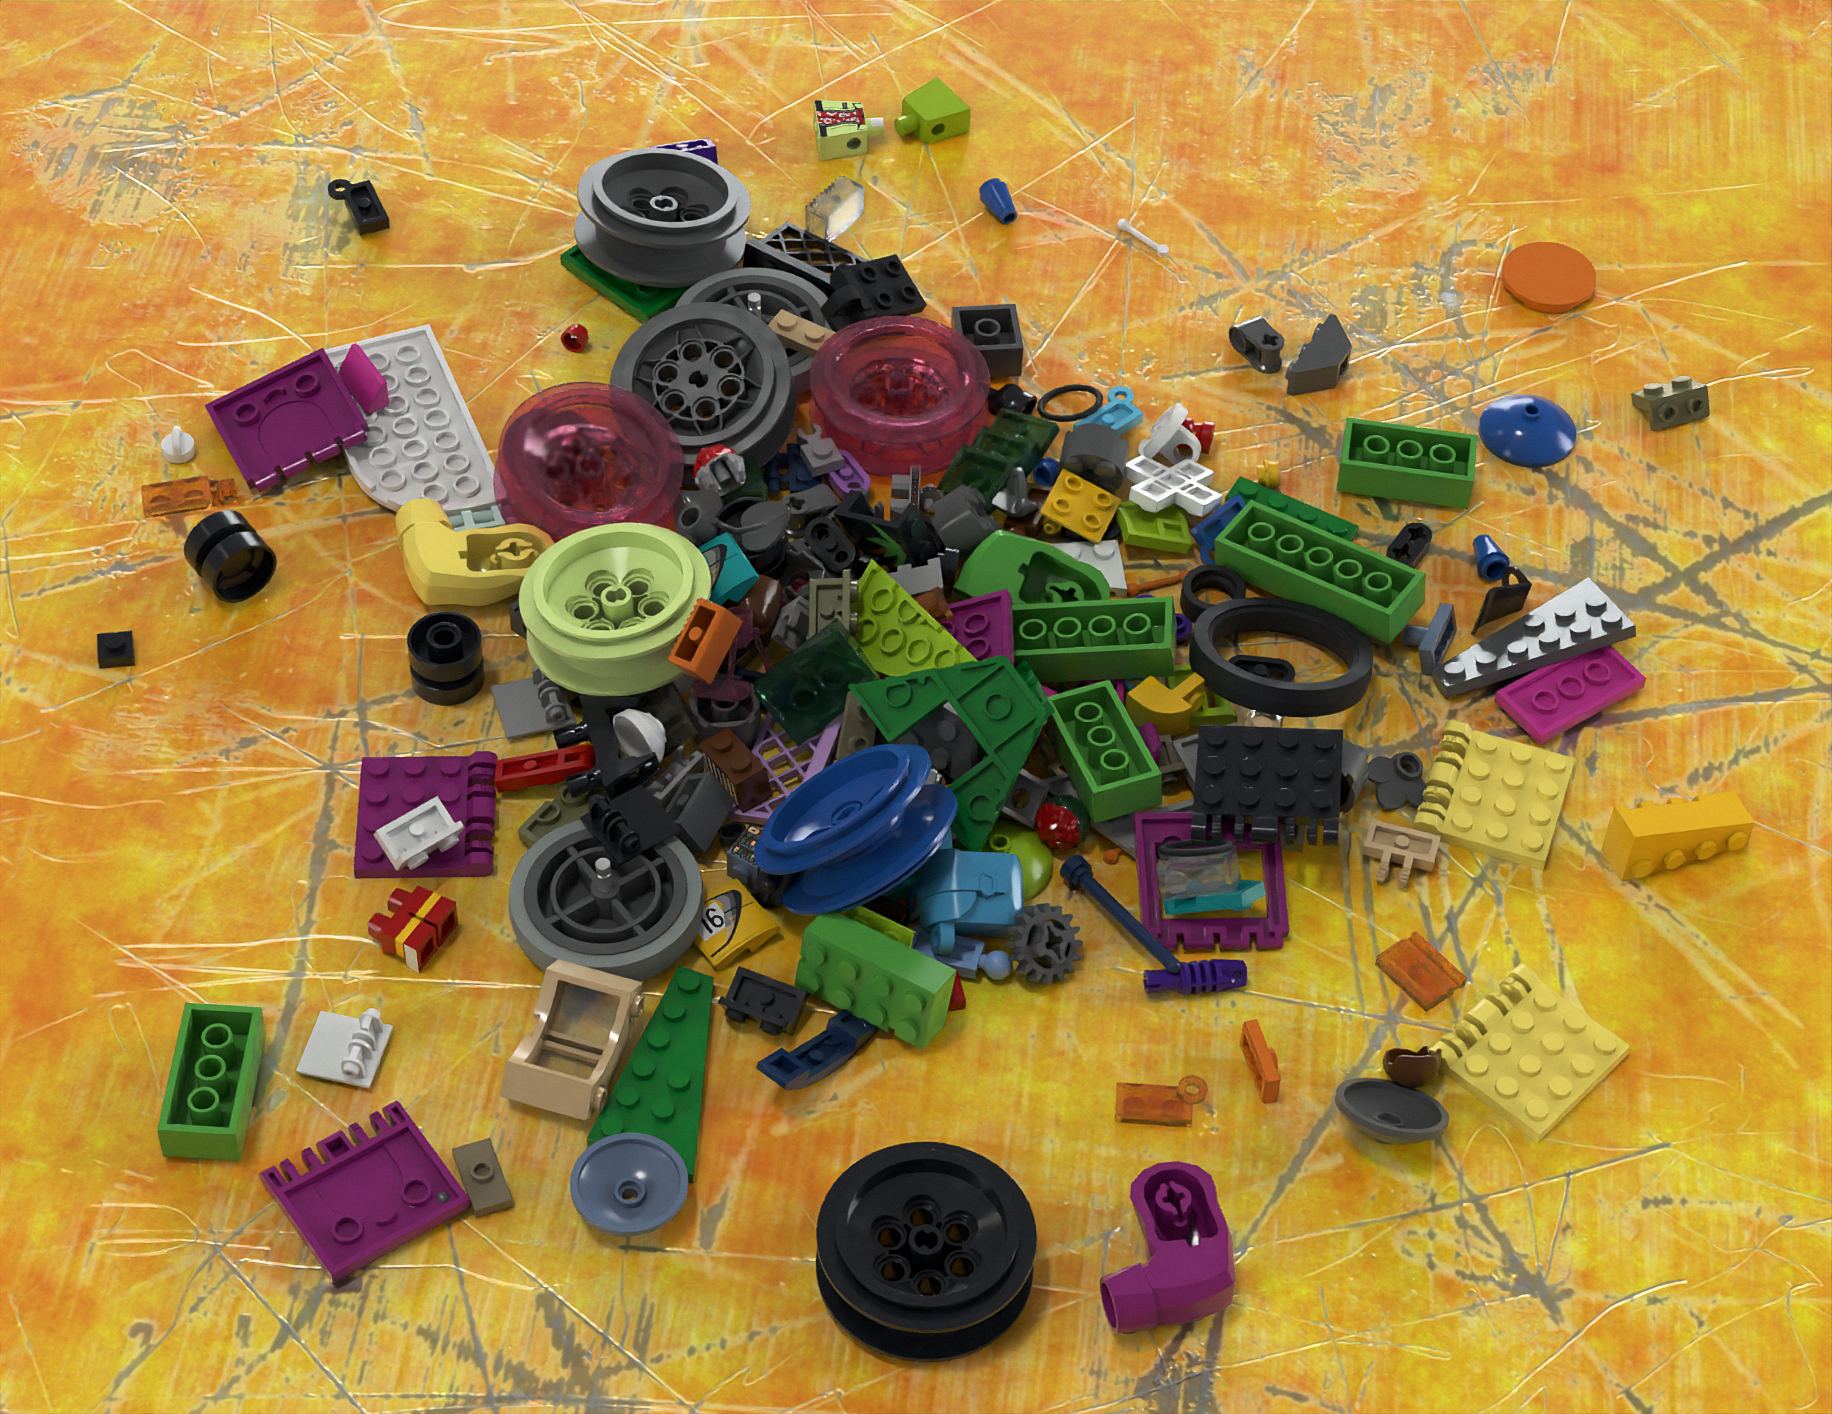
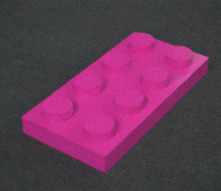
[1494,645,1646,745]

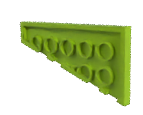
[823,559,978,677]

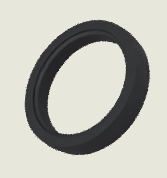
[1189,597,1373,717]

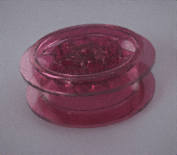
[809,316,990,478]
[493,382,684,543]

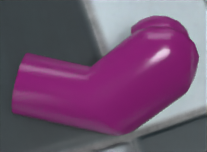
[1139,723,1163,766]

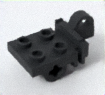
[820,254,927,335]

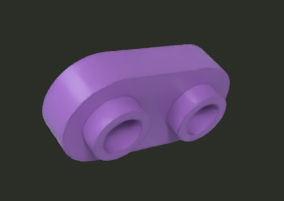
[823,449,871,500]

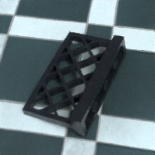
[743,222,869,298]

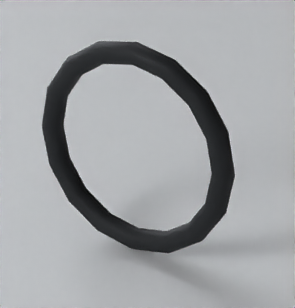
[1037,384,1103,422]
[1158,839,1234,857]

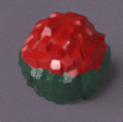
[1036,794,1092,851]

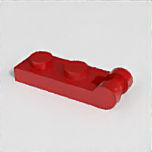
[494,744,596,793]

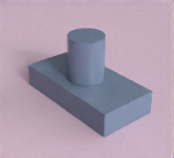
[1403,603,1457,676]

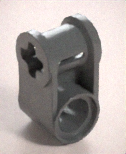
[1229,316,1284,374]
[781,484,841,538]

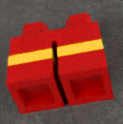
[367,886,458,973]

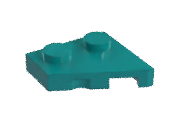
[1163,878,1266,915]

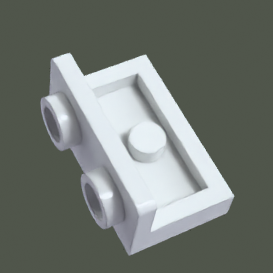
[374,796,464,871]

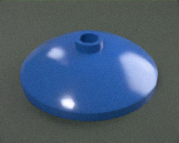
[1478,394,1576,468]

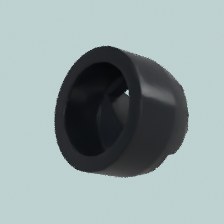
[718,822,746,852]

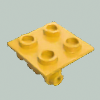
[1039,468,1122,545]

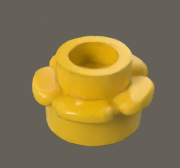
[1257,458,1279,488]

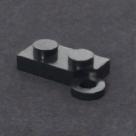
[328,179,390,235]

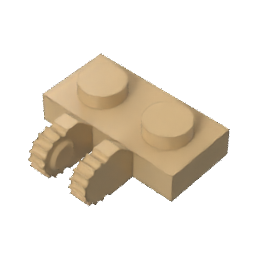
[1362,819,1441,888]

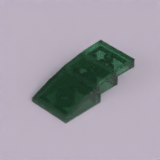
[936,407,1060,516]

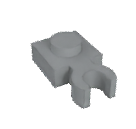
[797,424,844,477]

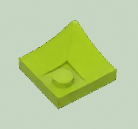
[1113,501,1192,554]

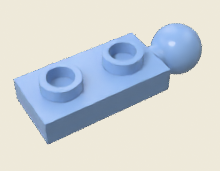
[911,925,1013,980]

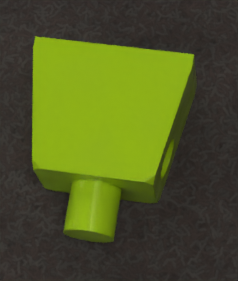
[894,77,971,144]

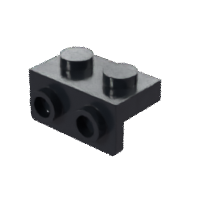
[718,966,810,1037]

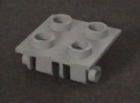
[490,665,576,740]

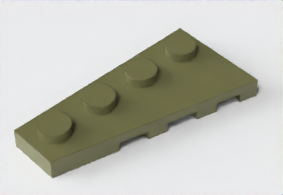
[518,749,653,848]

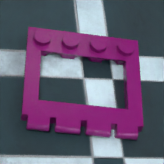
[1133,812,1289,950]

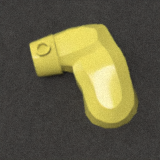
[395,498,555,606]

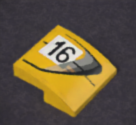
[694,878,780,971]

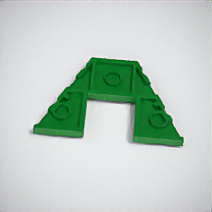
[848,655,1049,852]

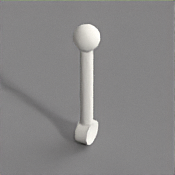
[1117,219,1169,257]

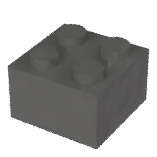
[950,304,1023,379]

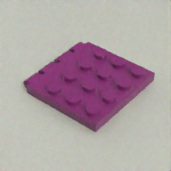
[205,348,370,493]

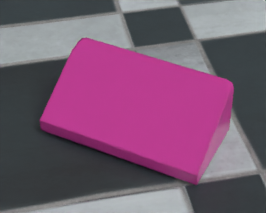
[338,343,389,414]

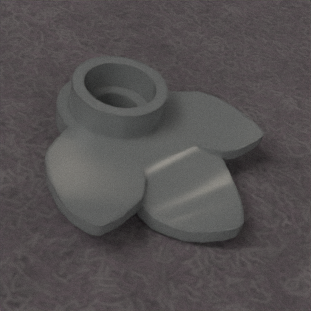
[1368,752,1427,810]

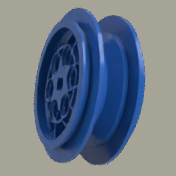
[754,744,958,915]

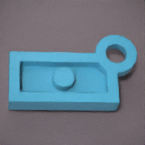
[1073,386,1143,437]

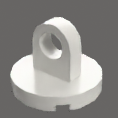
[1137,403,1201,465]

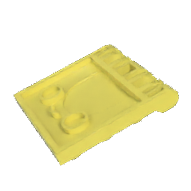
[1412,720,1576,870]
[1429,964,1631,1143]

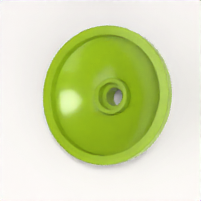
[952,817,1052,903]

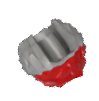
[693,444,746,496]

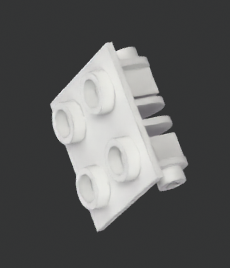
[296,1008,393,1088]

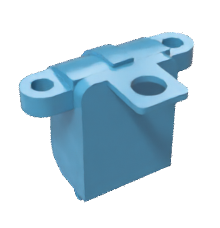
[907,829,1024,955]

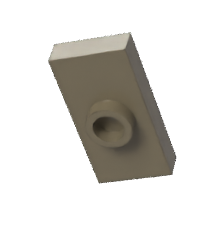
[452,1138,513,1218]

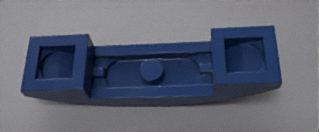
[756,1009,879,1090]

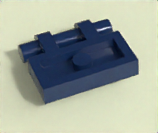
[762,443,823,498]

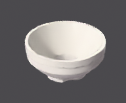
[613,709,667,766]

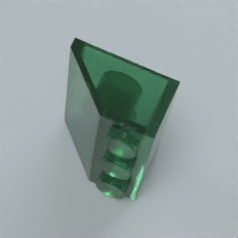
[754,618,881,746]

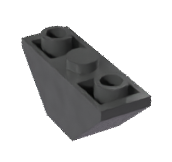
[1285,313,1352,396]

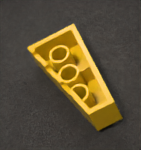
[1601,791,1755,882]

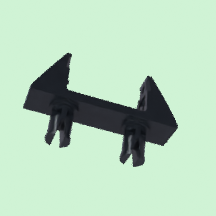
[552,694,662,800]

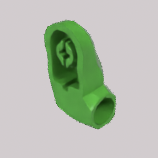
[952,530,1110,605]

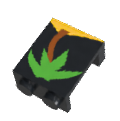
[834,489,938,568]

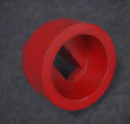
[561,324,589,353]

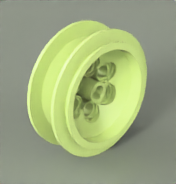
[519,523,711,696]

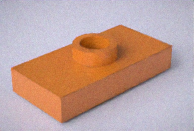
[1240,1019,1281,1104]

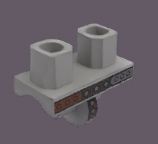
[890,465,944,520]

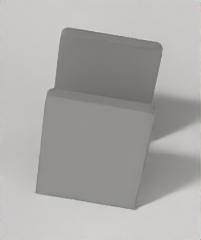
[983,755,1050,828]

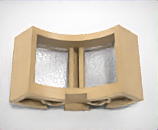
[500,959,645,1121]

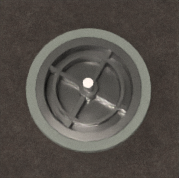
[674,268,839,397]
[509,820,704,982]

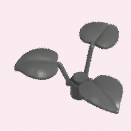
[674,490,791,552]

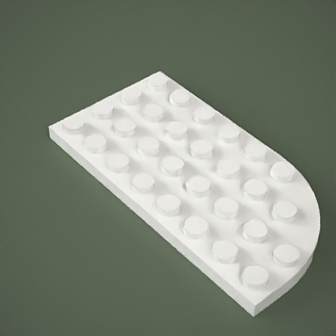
[305,324,509,517]

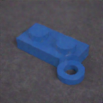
[1189,493,1247,565]

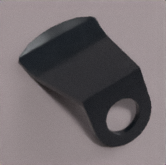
[1471,566,1532,634]

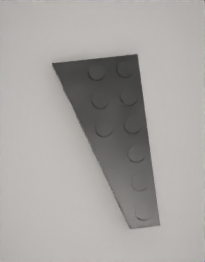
[1432,577,1636,698]

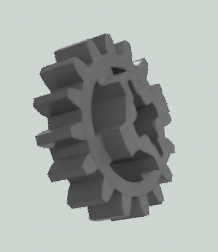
[1005,903,1083,984]

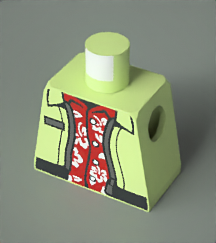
[813,100,884,161]

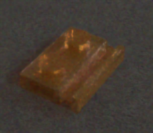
[1375,931,1467,1012]

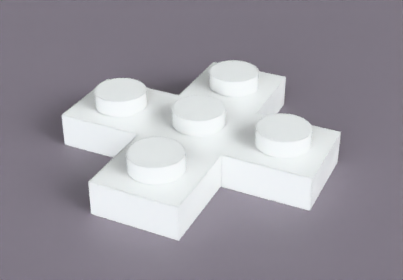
[1124,455,1223,517]

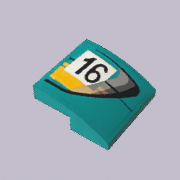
[698,532,760,606]

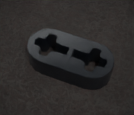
[1386,523,1432,569]

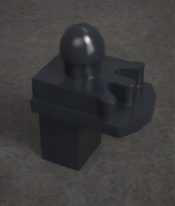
[751,869,795,909]

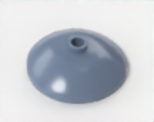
[570,1133,688,1236]

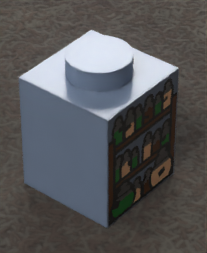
[727,824,763,888]

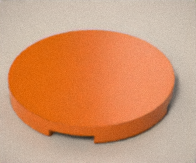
[1501,241,1596,313]

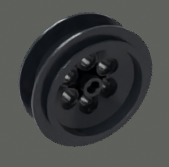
[816,1142,1037,1362]

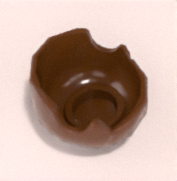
[1383,1046,1442,1088]

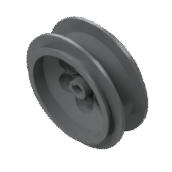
[574,148,751,288]
[609,302,797,487]

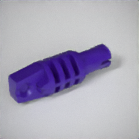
[1143,959,1247,996]

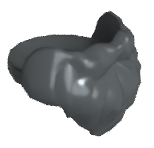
[992,467,1038,518]

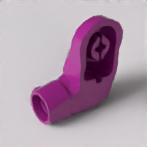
[1100,1161,1236,1334]

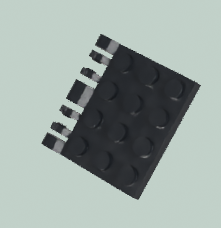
[1191,725,1343,846]

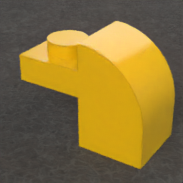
[1125,672,1205,736]

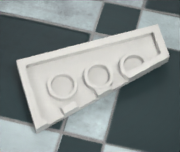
[1050,540,1127,598]

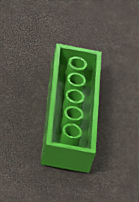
[1214,500,1426,644]
[1012,596,1177,683]

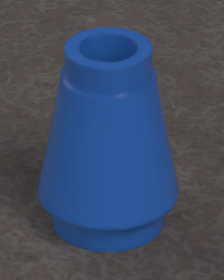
[979,178,1018,224]
[1473,534,1510,581]

